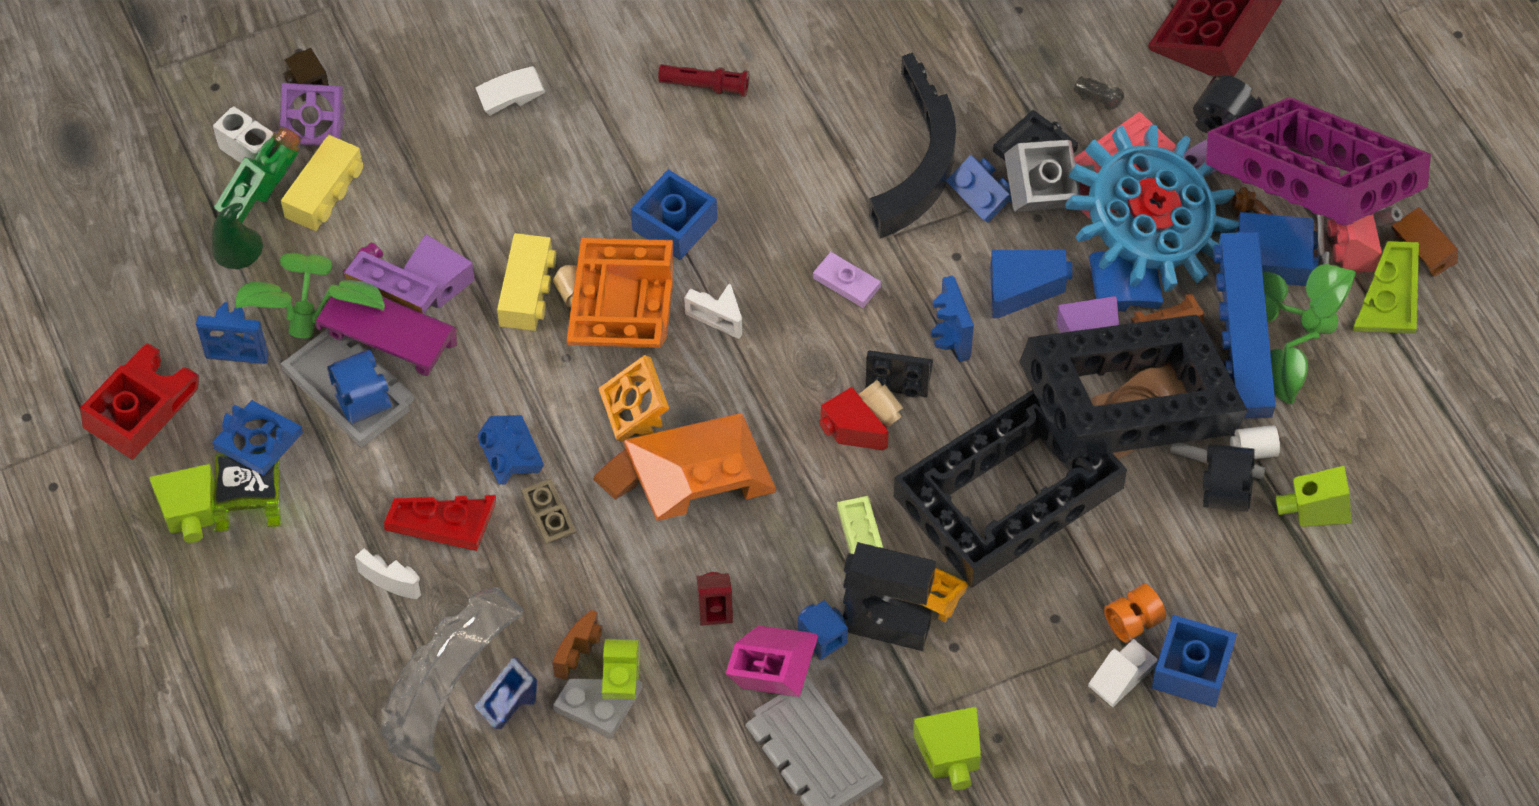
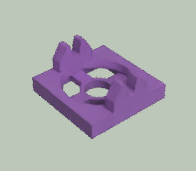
[279,83,345,145]

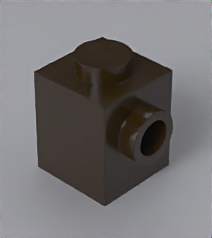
[283,48,329,102]

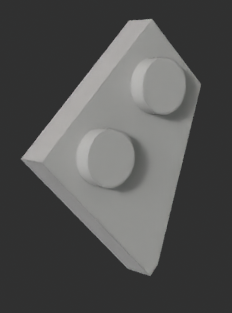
[553,679,643,739]

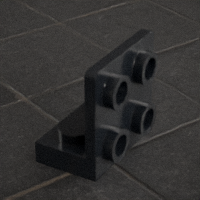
[865,350,933,397]

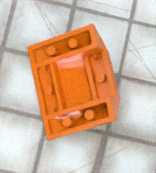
[566,238,673,348]
[624,413,776,521]

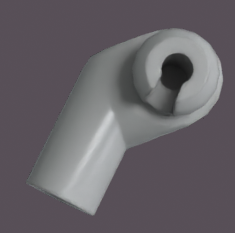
[1373,206,1402,226]

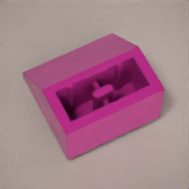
[725,625,818,697]

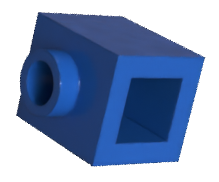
[798,600,848,660]

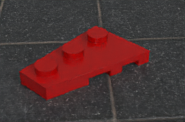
[384,495,496,551]

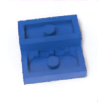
[1089,251,1163,312]

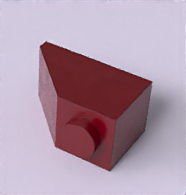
[696,572,733,626]

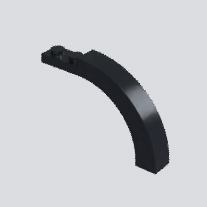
[869,53,956,239]

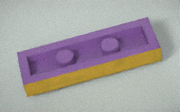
[344,251,440,314]

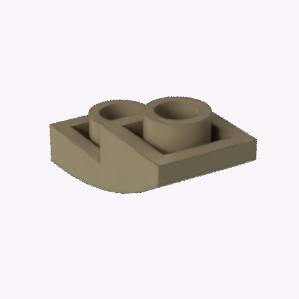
[521,478,576,545]

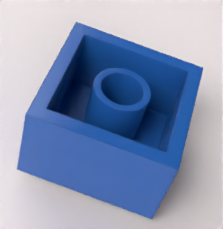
[631,169,717,260]
[1151,615,1237,708]

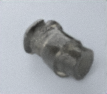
[1073,76,1124,110]

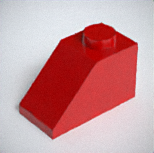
[819,387,889,451]

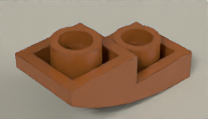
[593,448,639,500]
[552,610,603,680]

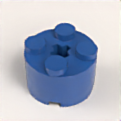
[327,350,392,424]

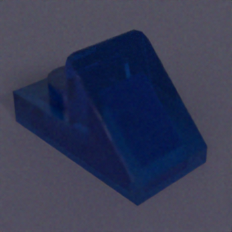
[474,657,537,729]

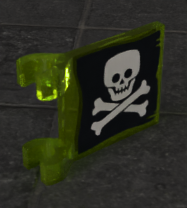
[213,450,281,532]

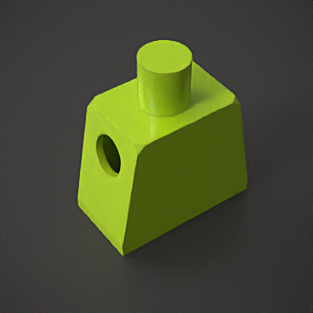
[150,464,215,543]
[1275,466,1351,527]
[913,707,981,790]

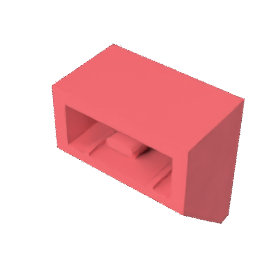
[1327,214,1382,273]

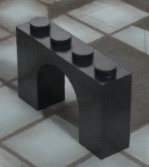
[843,542,936,651]

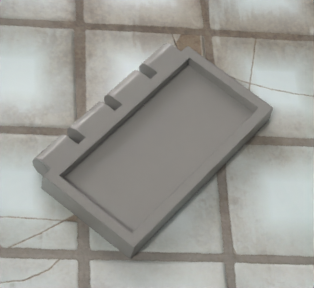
[281,328,415,448]
[745,678,884,806]

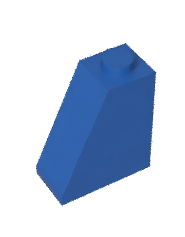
[990,249,1072,318]

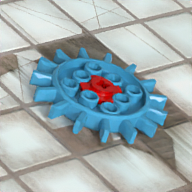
[1065,124,1239,292]

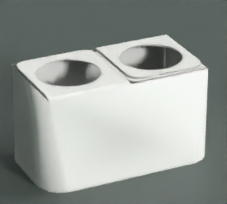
[213,106,276,163]

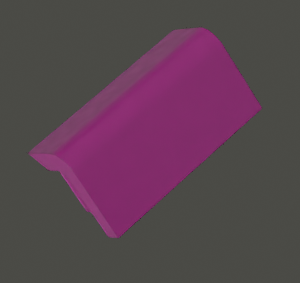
[316,285,457,376]

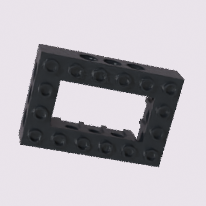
[1019,315,1248,460]
[893,389,1127,588]

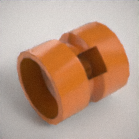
[1104,583,1167,643]

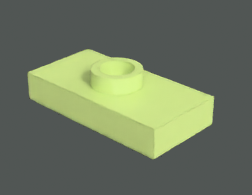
[837,496,883,554]

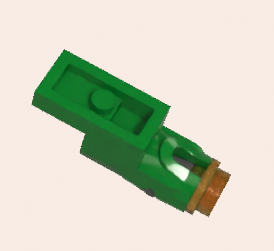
[214,126,302,223]

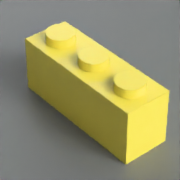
[281,134,363,231]
[497,233,556,331]

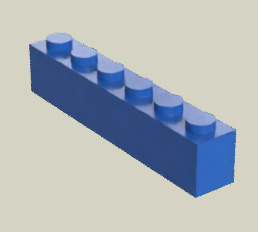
[1213,232,1276,419]

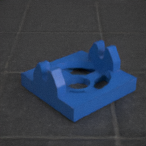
[931,275,974,362]
[196,302,269,364]
[212,400,303,476]

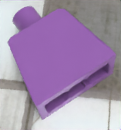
[403,234,475,308]
[1056,296,1119,333]

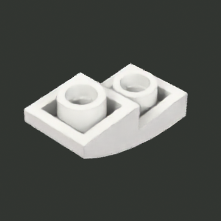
[476,66,545,116]
[355,548,421,599]

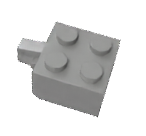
[1004,140,1095,212]

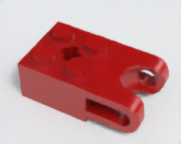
[80,343,199,460]

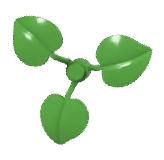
[235,252,385,338]
[1262,264,1356,404]

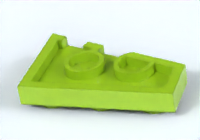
[1353,241,1419,333]

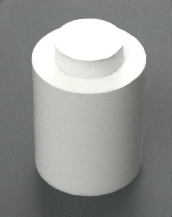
[1230,425,1280,459]

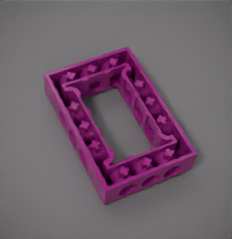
[1206,97,1431,225]

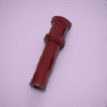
[658,64,750,97]

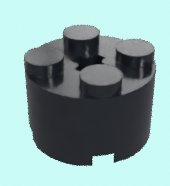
[1193,75,1264,134]
[1203,444,1255,512]

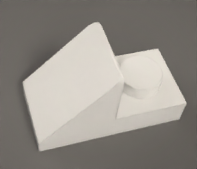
[684,284,742,339]
[1088,639,1158,707]

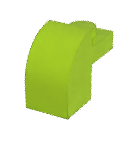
[602,639,640,700]

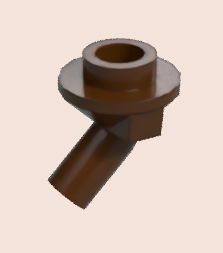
[1232,187,1274,217]

